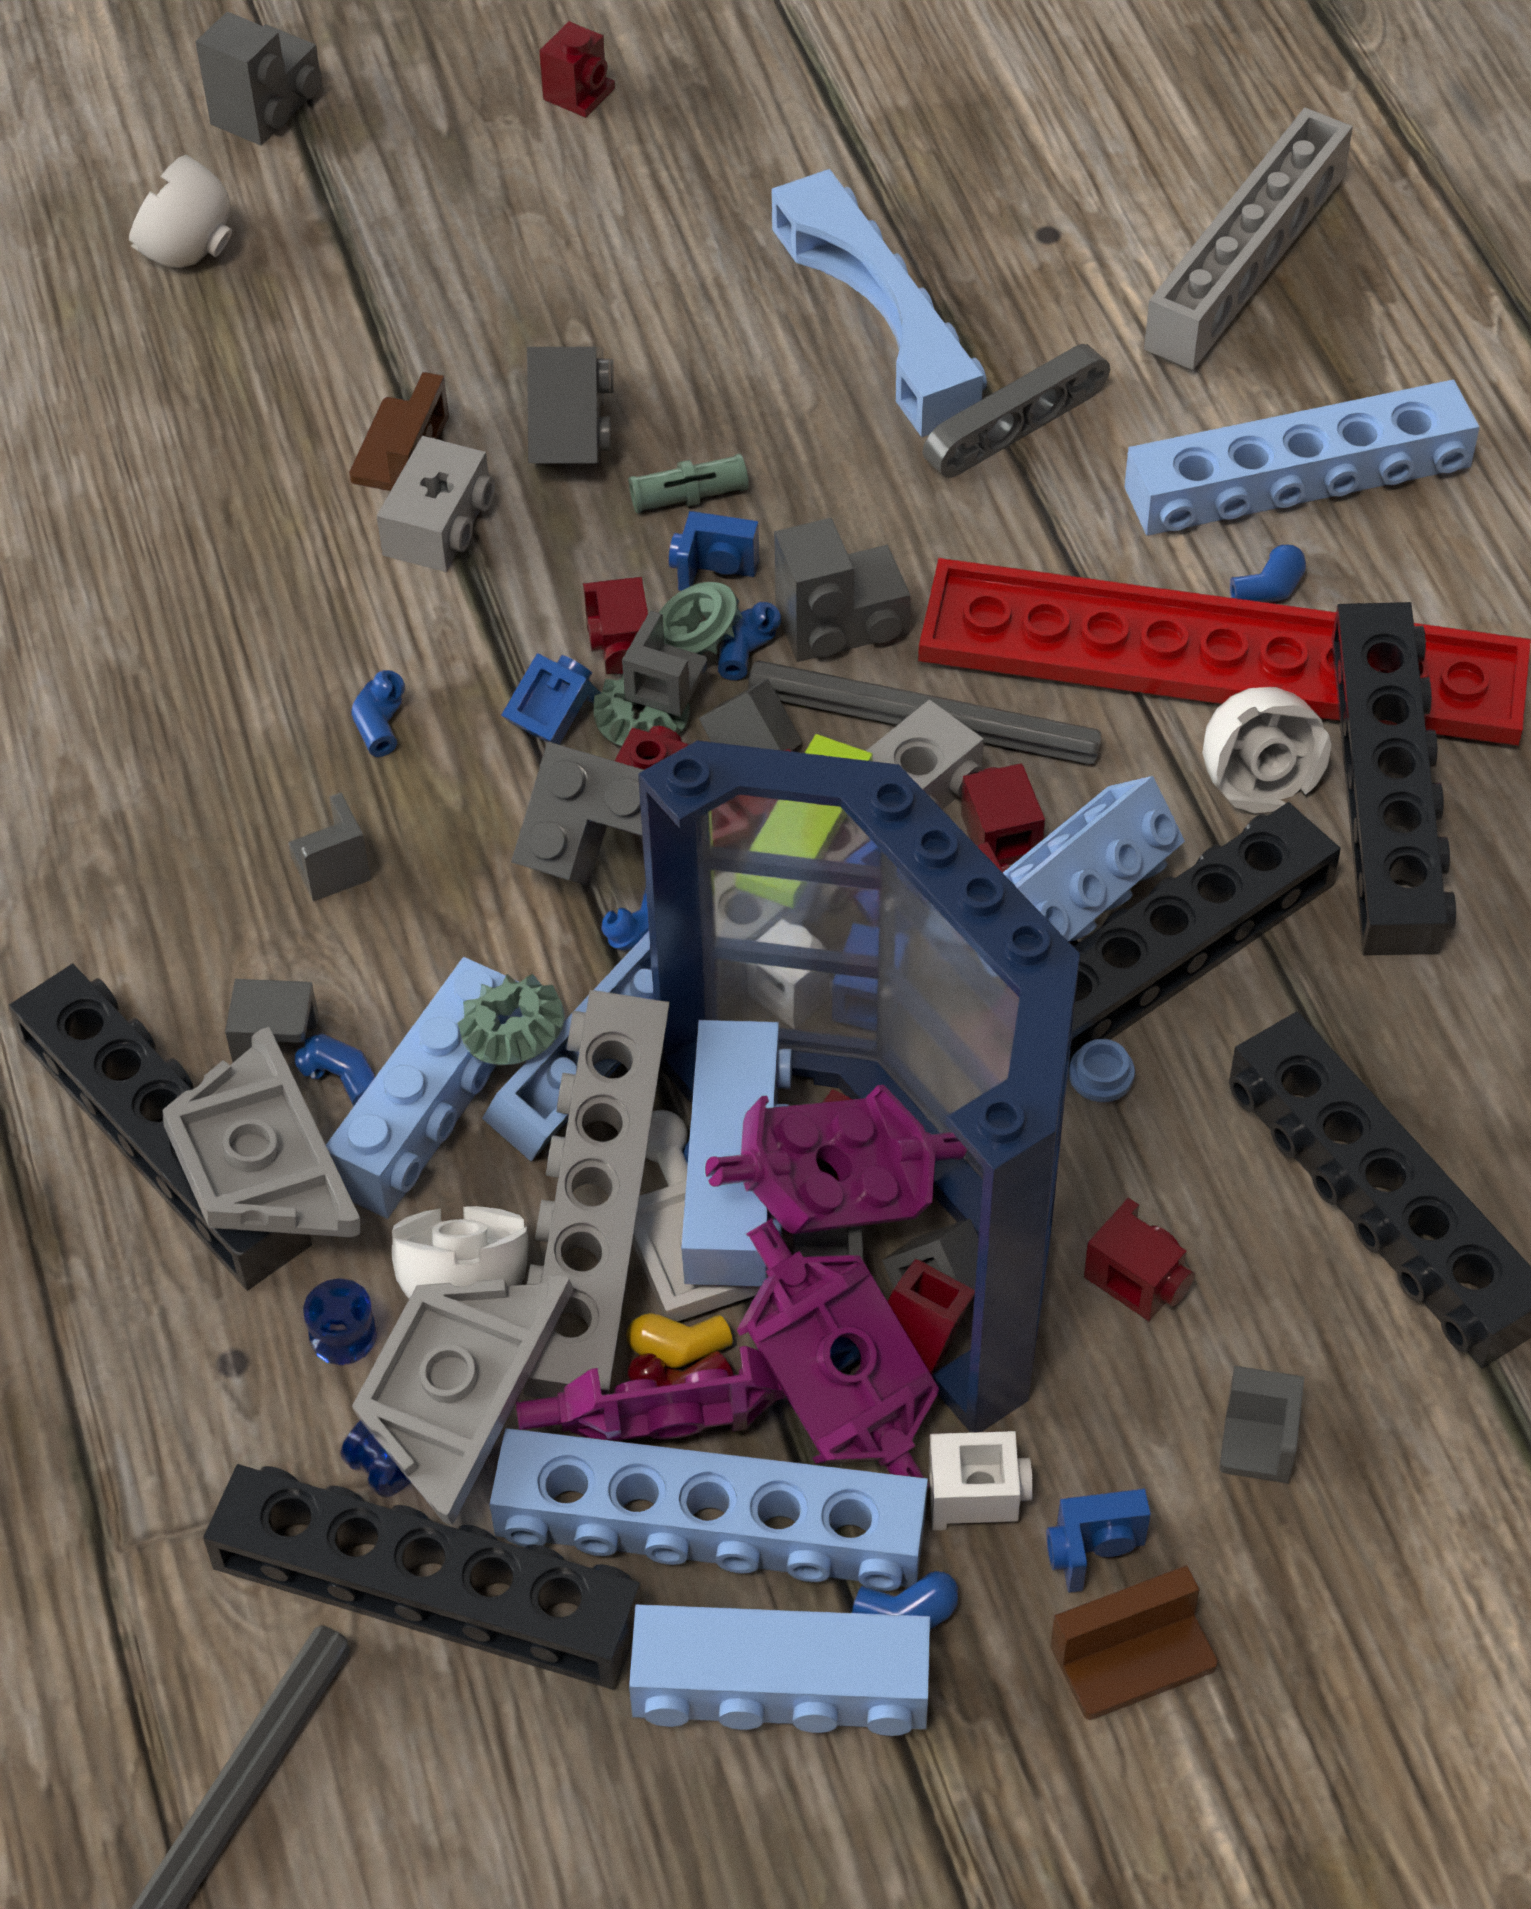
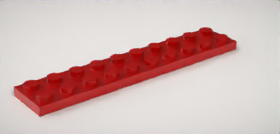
[918,558,1531,746]

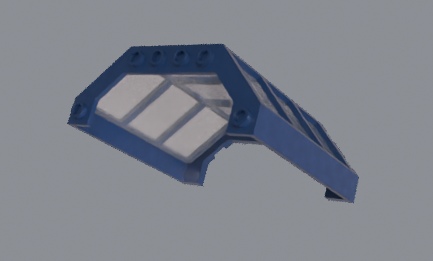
[638,740,1080,1433]

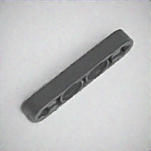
[922,344,1110,477]

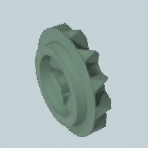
[659,582,743,655]
[594,675,690,746]
[457,974,565,1065]

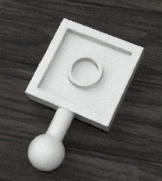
[632,1110,772,1322]

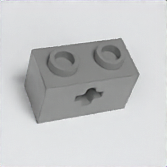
[377,436,495,572]

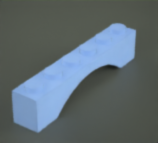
[772,169,987,437]

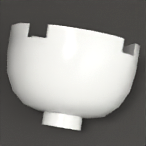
[129,155,232,268]
[1202,687,1332,813]
[392,1206,529,1299]

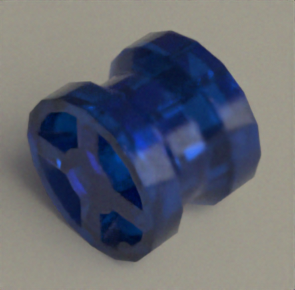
[303,1278,377,1365]
[340,1420,411,1497]

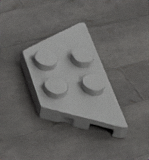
[163,1027,360,1237]
[352,1275,573,1526]

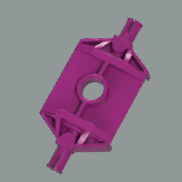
[705,1084,967,1234]
[737,1218,939,1489]
[516,1346,785,1442]

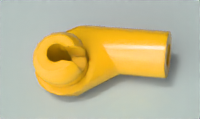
[626,1313,733,1369]

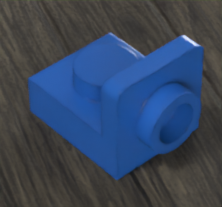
[669,511,759,591]
[501,653,602,745]
[1046,1489,1151,1593]

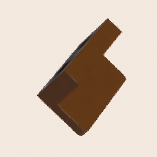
[349,372,449,491]
[1050,1565,1218,1720]

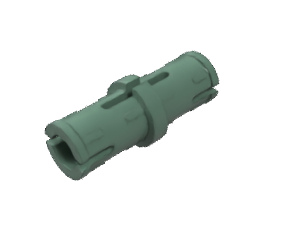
[628,454,749,513]

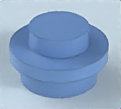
[1069,1039,1135,1102]

